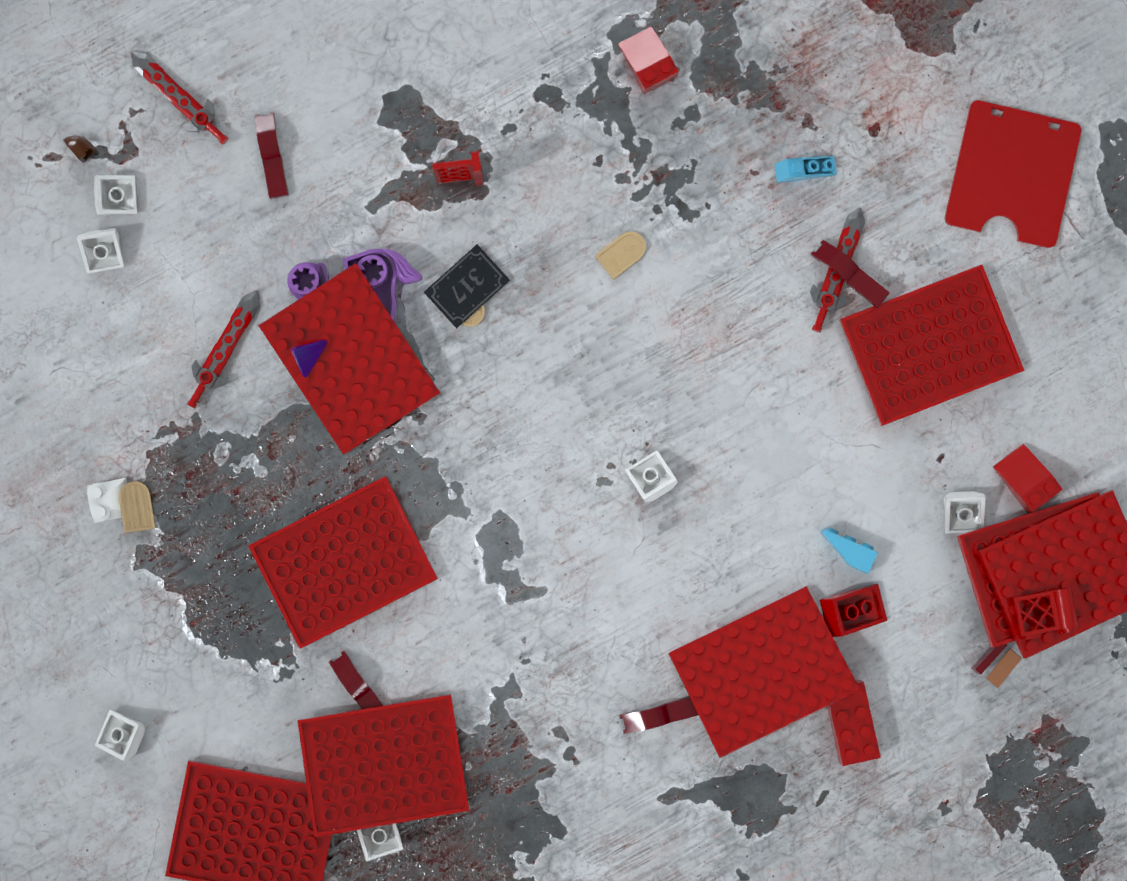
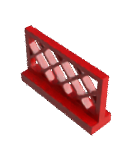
[432,151,484,186]

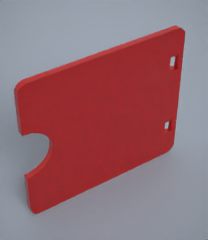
[944,100,1082,248]

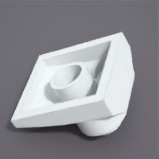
[94,175,137,216]
[77,228,125,274]
[625,451,678,502]
[87,478,128,523]
[944,491,985,534]
[95,710,145,761]
[357,823,404,861]

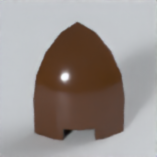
[63,135,98,163]

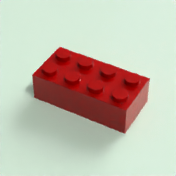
[827,680,881,766]

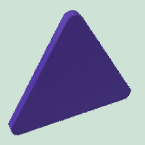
[292,340,327,378]

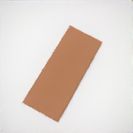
[986,649,1022,688]

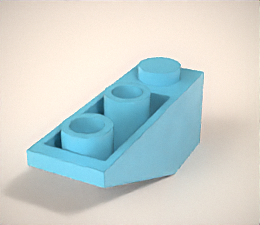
[774,156,837,183]
[820,527,878,574]

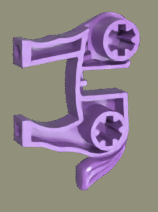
[287,249,423,323]

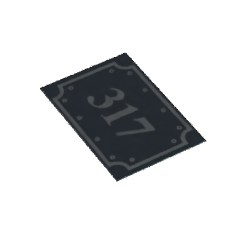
[424,244,510,329]

